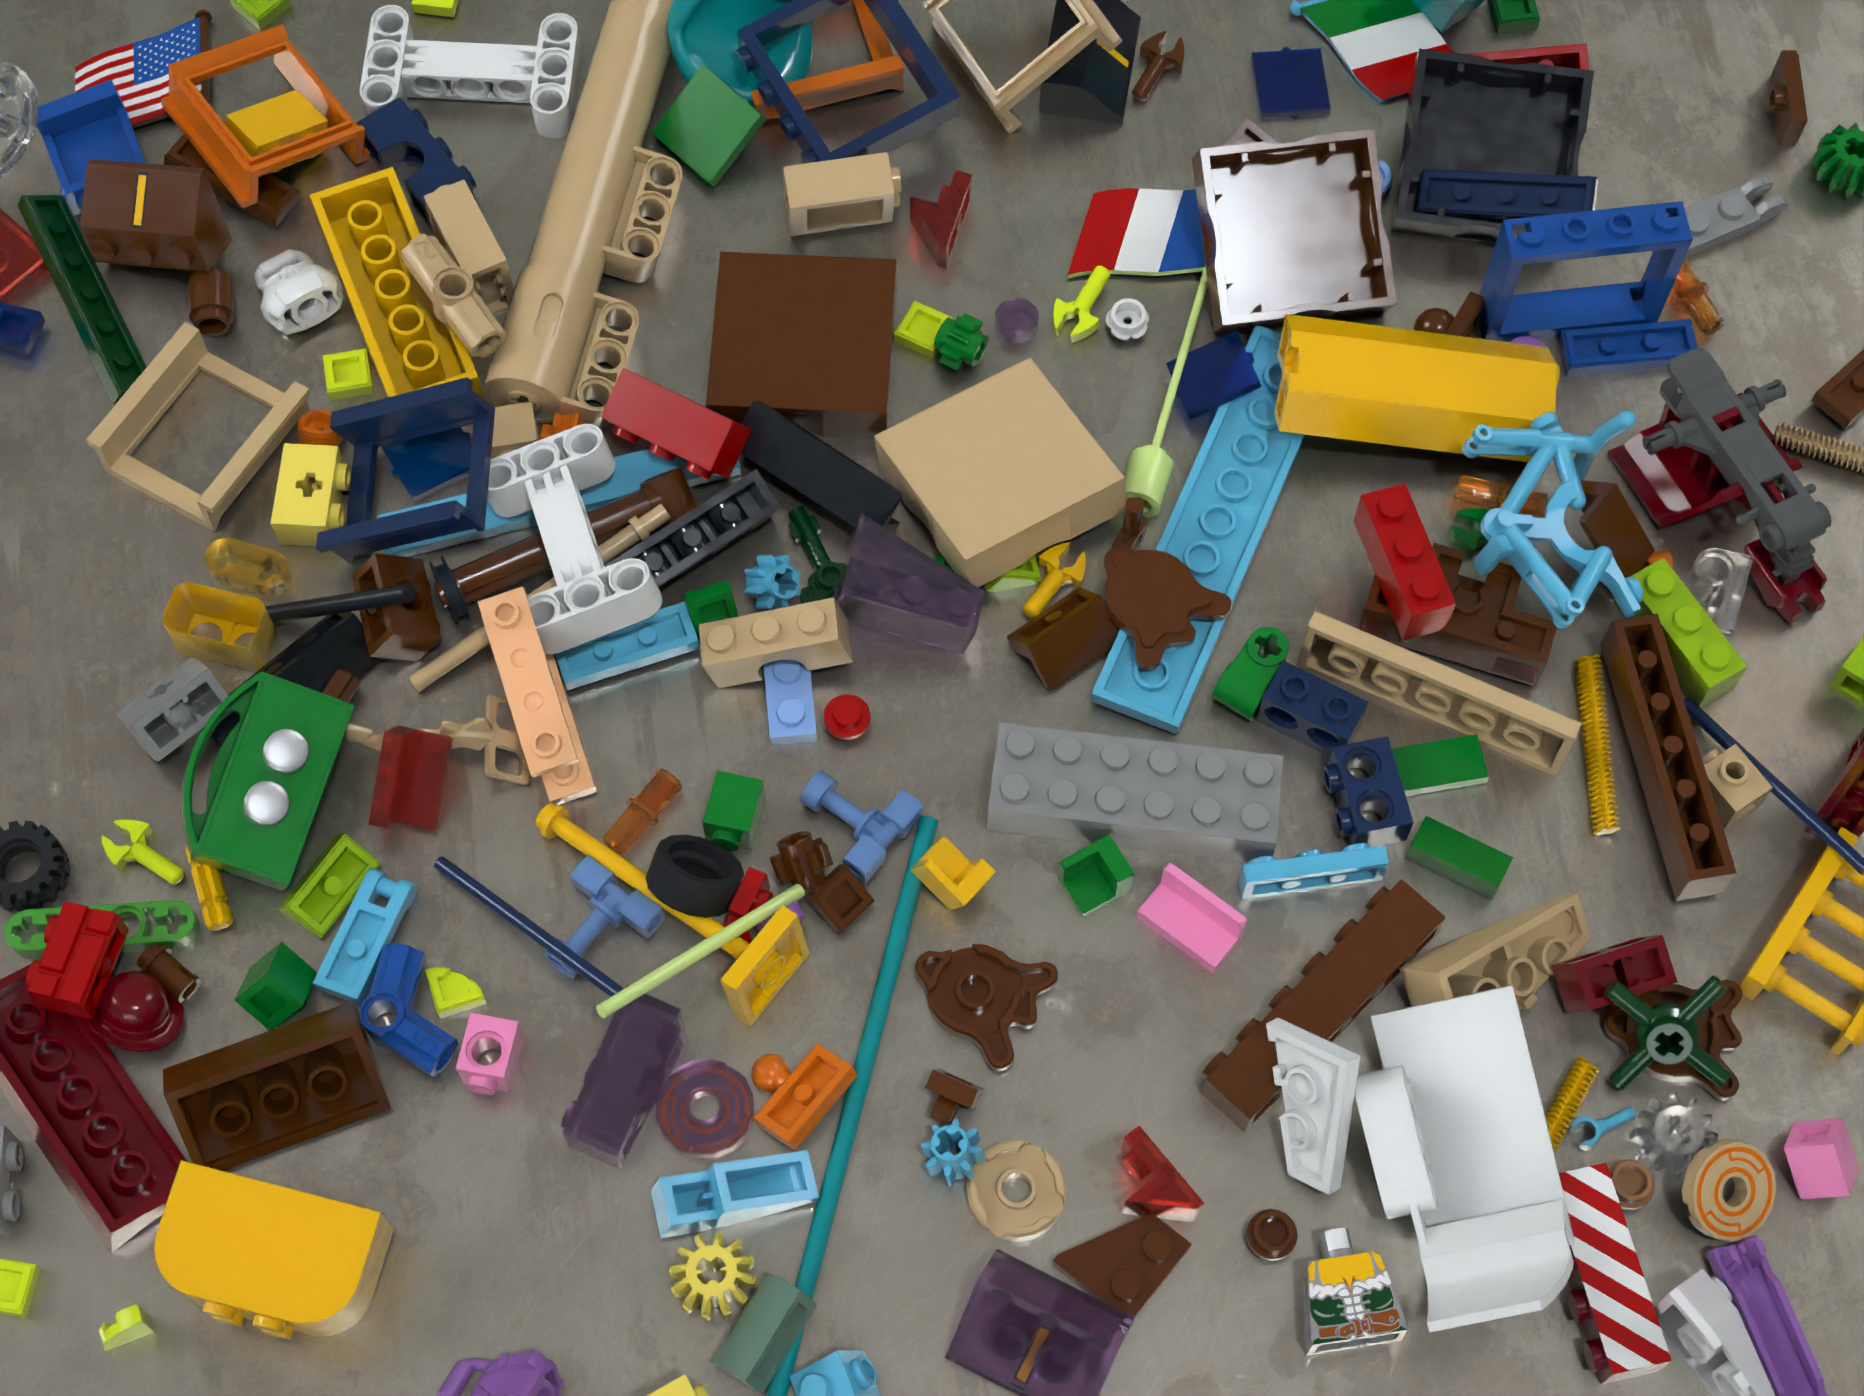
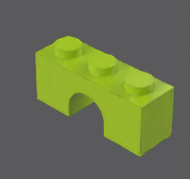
[1614,558,1748,708]

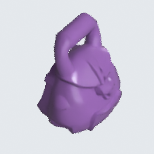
[437,1350,563,1396]

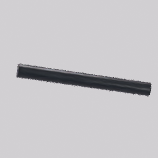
[265,584,415,624]

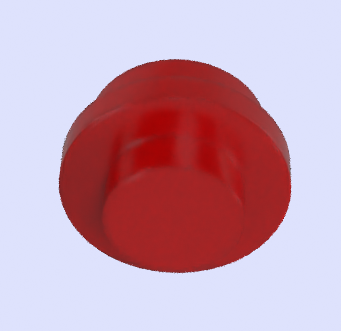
[824,694,871,740]

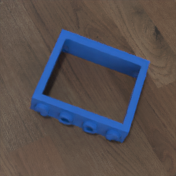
[1478,201,1693,342]

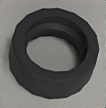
[646,834,744,918]

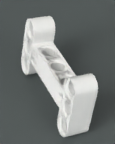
[360,5,582,139]
[487,424,663,655]

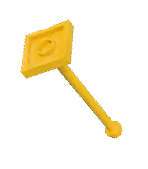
[535,803,810,1028]

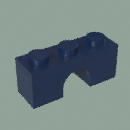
[357,97,477,232]

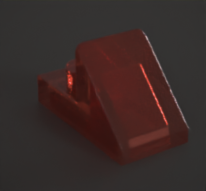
[910,170,972,268]
[1121,1126,1204,1222]

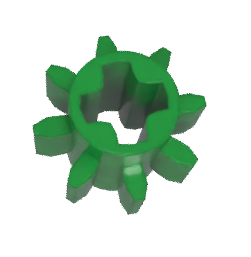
[934,313,989,371]

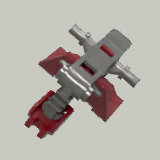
[1608,348,1832,624]

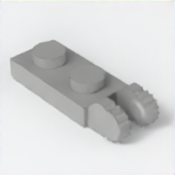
[1667,175,1788,258]

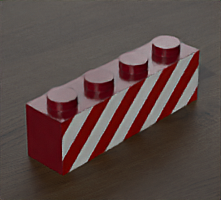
[1559,1163,1672,1385]

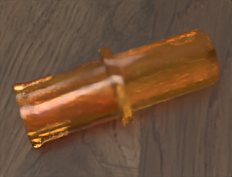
[1672,257,1725,336]
[1454,475,1548,518]
[603,768,682,855]

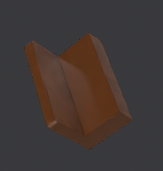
[1579,480,1655,578]
[1006,587,1119,690]

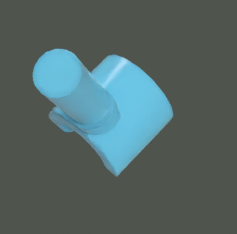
[1570,1107,1636,1151]

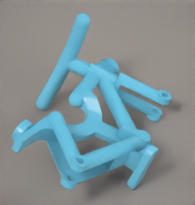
[1462,410,1643,629]

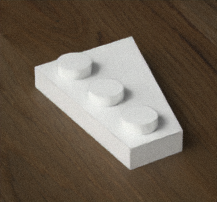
[1266,1018,1360,1195]

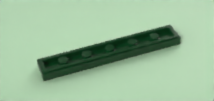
[18,195,146,405]

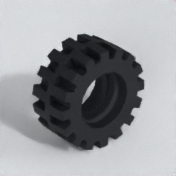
[0,820,71,913]

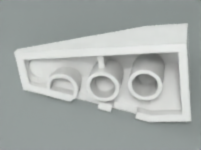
[1654,1268,1775,1396]

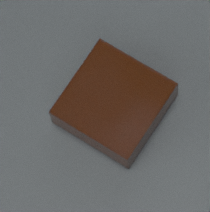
[806,864,875,933]

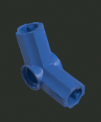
[359,942,459,1078]

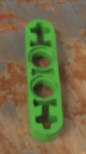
[4,900,200,959]

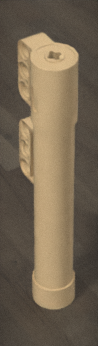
[482,0,683,430]

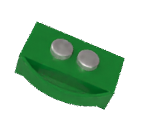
[181,671,355,891]

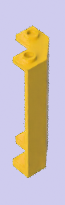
[1274,314,1560,462]

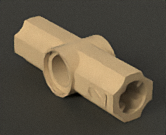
[401,233,506,358]

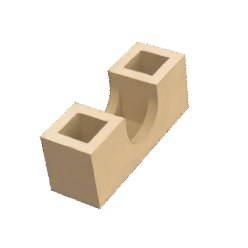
[699,597,853,689]

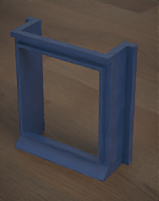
[316,377,495,564]

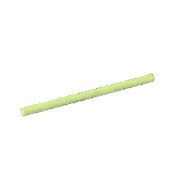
[596,884,805,1018]

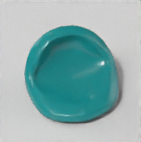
[667,0,813,106]

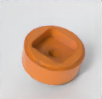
[297,409,343,446]

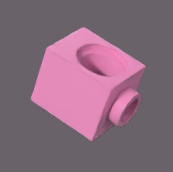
[455,1013,525,1095]

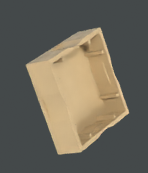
[874,357,1126,592]

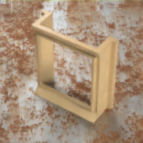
[923,0,1123,134]
[86,322,310,532]

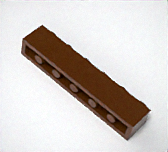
[1600,614,1737,901]
[1201,879,1446,1133]

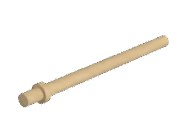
[408,503,671,692]

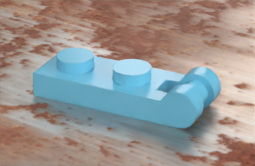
[313,868,417,1006]

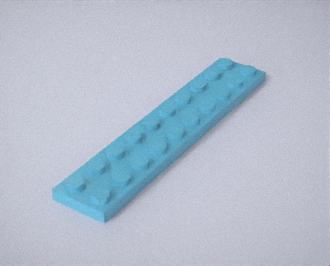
[1090,324,1306,735]

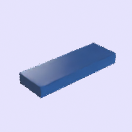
[1558,319,1698,376]

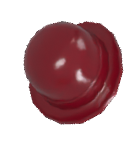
[86,971,184,1052]

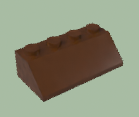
[163,1000,391,1171]

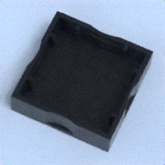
[1391,49,1594,245]

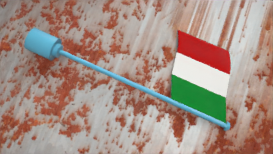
[1290,0,1453,103]

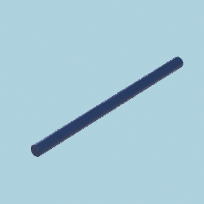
[1684,697,1864,875]
[434,856,624,997]

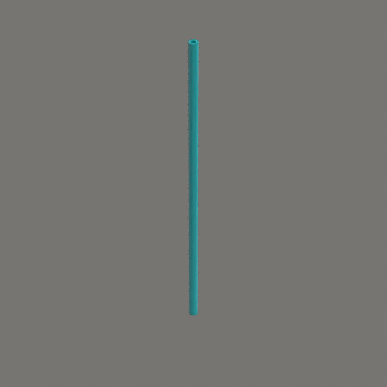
[766,816,938,1396]

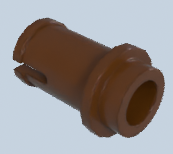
[137,943,201,1003]

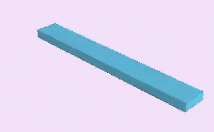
[377,449,741,557]

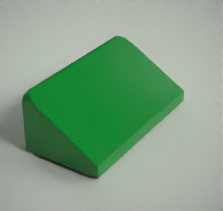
[1406,816,1513,899]

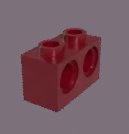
[1551,935,1678,1012]

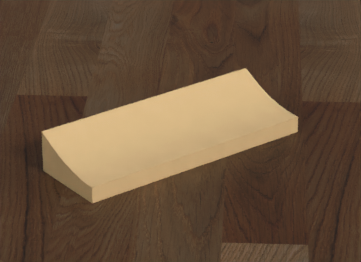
[1296,611,1582,776]

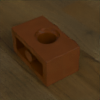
[352,553,441,662]

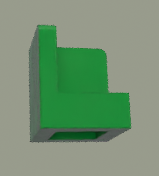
[1058,834,1135,916]
[234,942,317,1031]

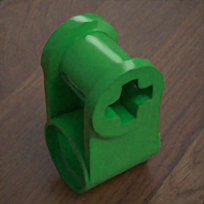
[1211,627,1289,721]

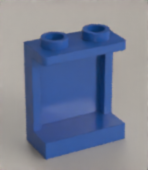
[29,79,148,216]

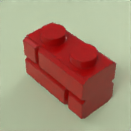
[26,901,129,1020]

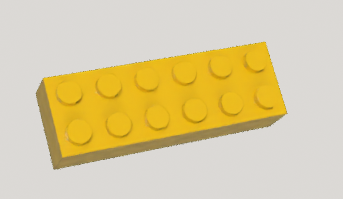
[309,167,484,399]

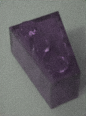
[835,513,985,654]
[561,985,688,1170]

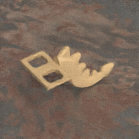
[345,695,529,785]

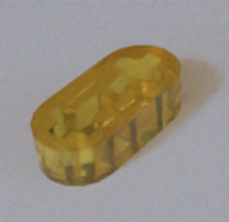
[204,538,293,596]

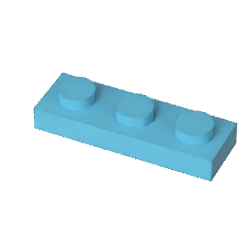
[555,601,700,690]
[1238,843,1389,900]

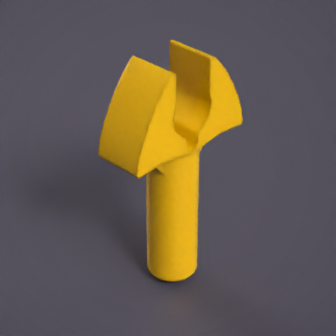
[1022,542,1086,619]

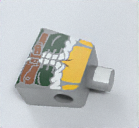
[1302,1228,1409,1356]

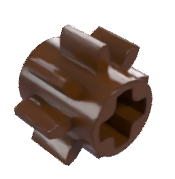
[770,831,833,890]

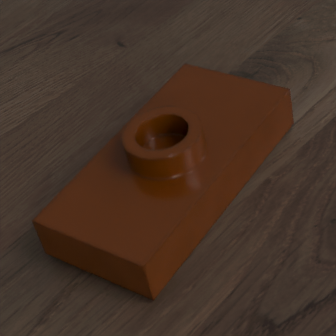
[1769,50,1808,146]

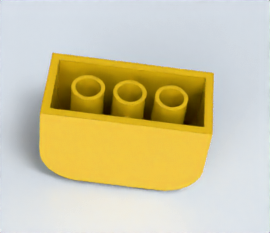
[154,1160,394,1340]

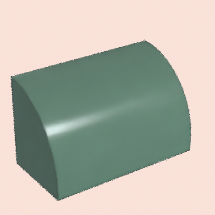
[711,1273,817,1395]

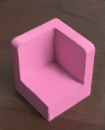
[1784,1118,1859,1200]

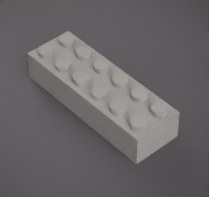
[987,722,1284,862]

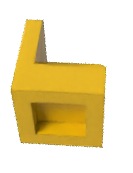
[910,837,996,910]

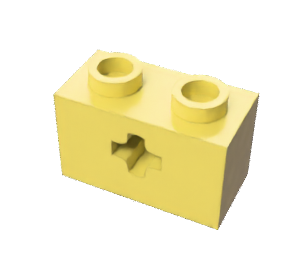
[270,443,351,547]

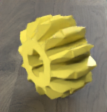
[669,1232,756,1321]

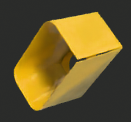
[162,582,277,672]

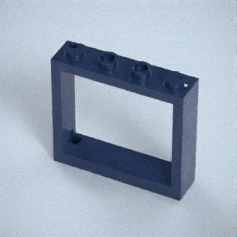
[735,0,961,164]

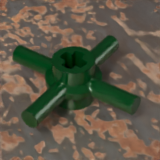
[1604,975,1731,1091]

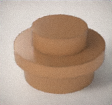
[1609,1159,1655,1210]

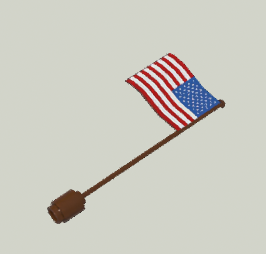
[75,9,235,336]

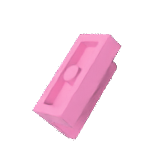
[1136,863,1247,974]

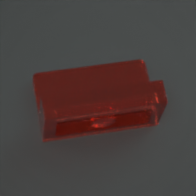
[368,725,453,830]

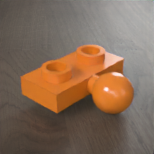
[751,1044,858,1151]

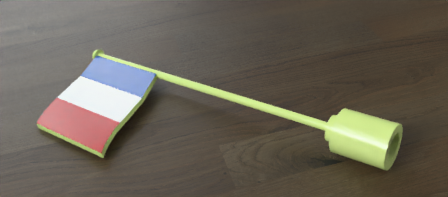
[1067,188,1208,517]

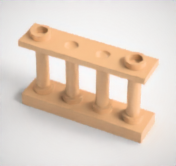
[478,586,598,806]

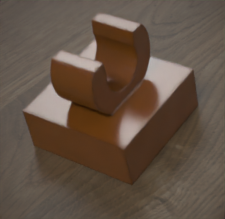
[925,1069,984,1125]

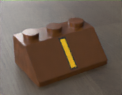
[80,159,232,272]

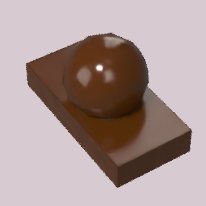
[1414,291,1485,337]

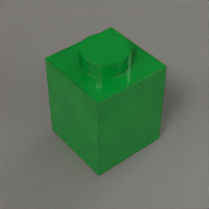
[702,770,766,851]

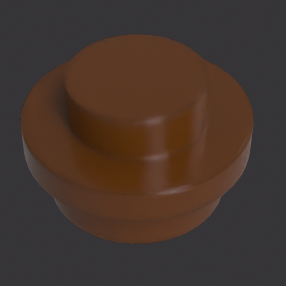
[1246,1209,1298,1261]

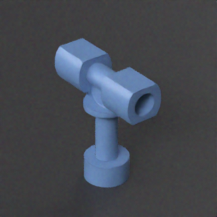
[800,771,924,884]
[544,855,665,979]

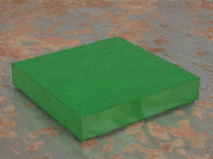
[651,64,767,186]

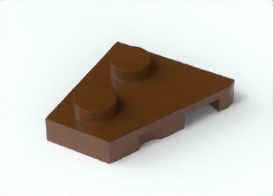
[1052,1213,1192,1327]

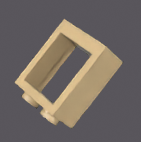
[783,152,902,236]
[423,180,514,317]

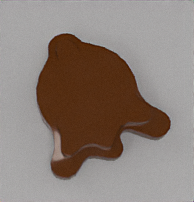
[1104,546,1231,671]
[915,944,1058,1072]
[1604,980,1742,1101]

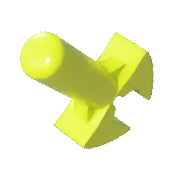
[1053,265,1110,343]
[101,820,185,885]

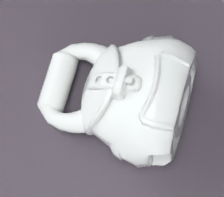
[254,249,343,336]

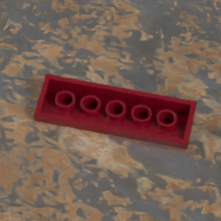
[0,959,187,1254]

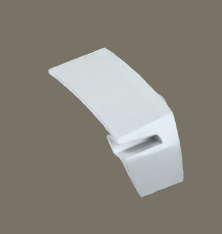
[1355,985,1575,1333]

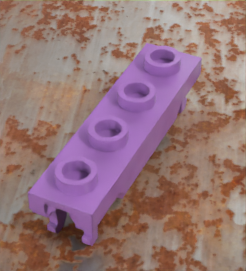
[1706,1235,1827,1396]

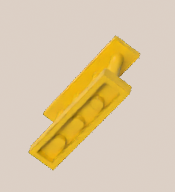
[1739,827,1864,1056]

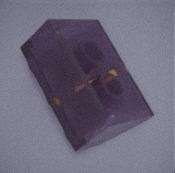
[945,1249,1135,1396]

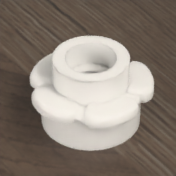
[1106,298,1149,340]

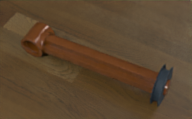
[429,467,697,625]

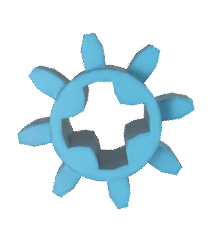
[744,555,801,609]
[921,1119,986,1186]

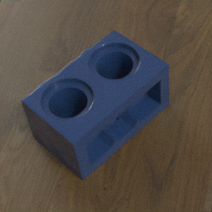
[1257,660,1369,757]
[1323,736,1414,847]

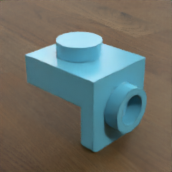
[789,1350,881,1396]

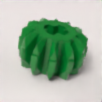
[1812,123,1864,199]

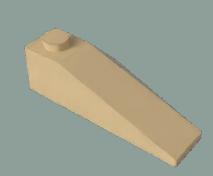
[1399,892,1591,1012]

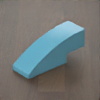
[650,1150,819,1238]

